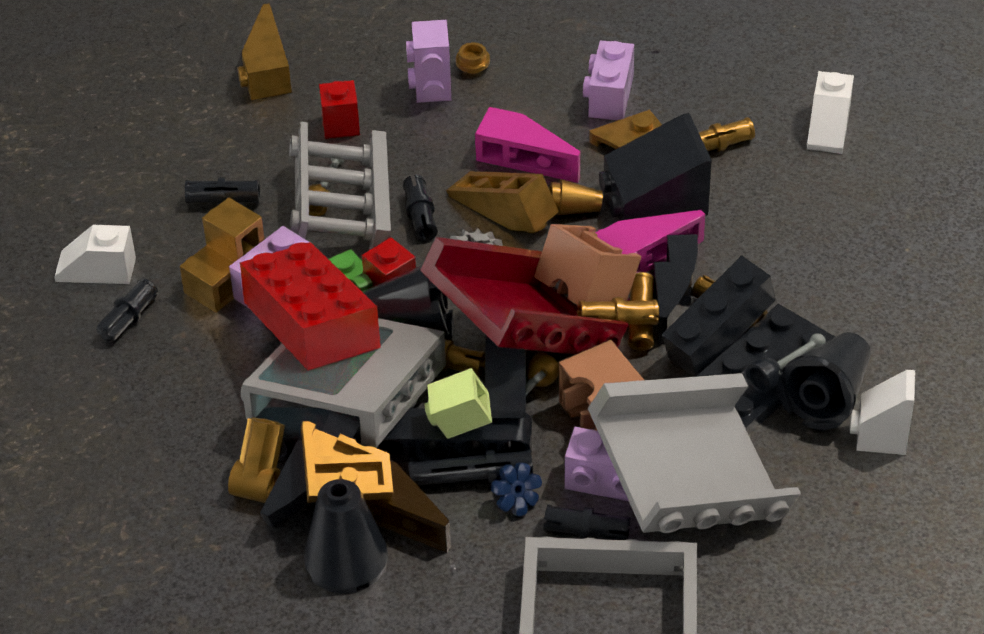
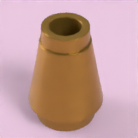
[549,179,603,216]

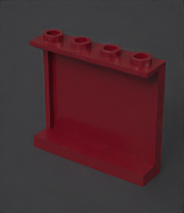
[420,237,629,354]

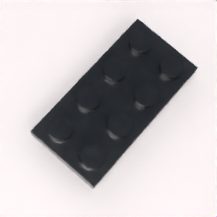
[696,303,835,435]

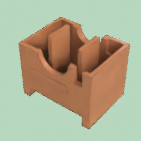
[534,224,642,305]
[559,340,644,431]

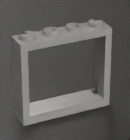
[519,536,697,634]

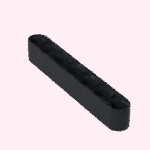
[256,407,532,463]

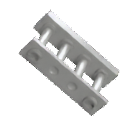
[289,121,391,250]

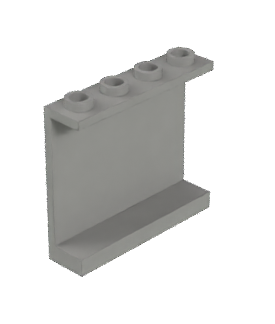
[588,373,801,533]

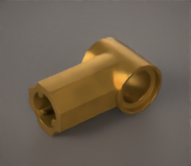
[228,417,285,503]

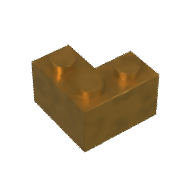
[180,198,265,313]

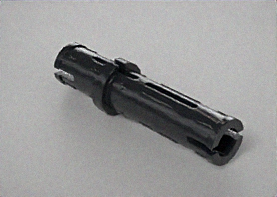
[409,449,533,486]

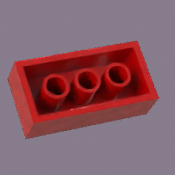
[240,242,381,370]

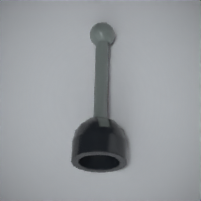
[746,334,826,393]

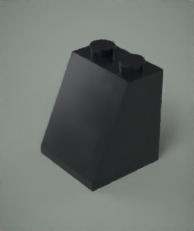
[599,113,712,221]

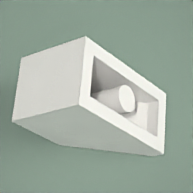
[807,71,854,154]
[54,225,136,284]
[850,370,915,455]

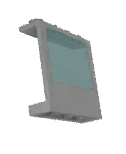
[241,318,446,448]

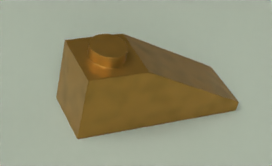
[237,3,292,100]
[446,171,559,233]

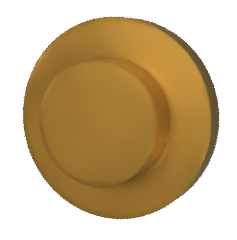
[456,42,490,74]

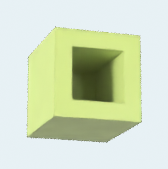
[425,368,492,439]

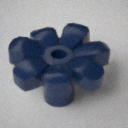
[491,463,542,516]

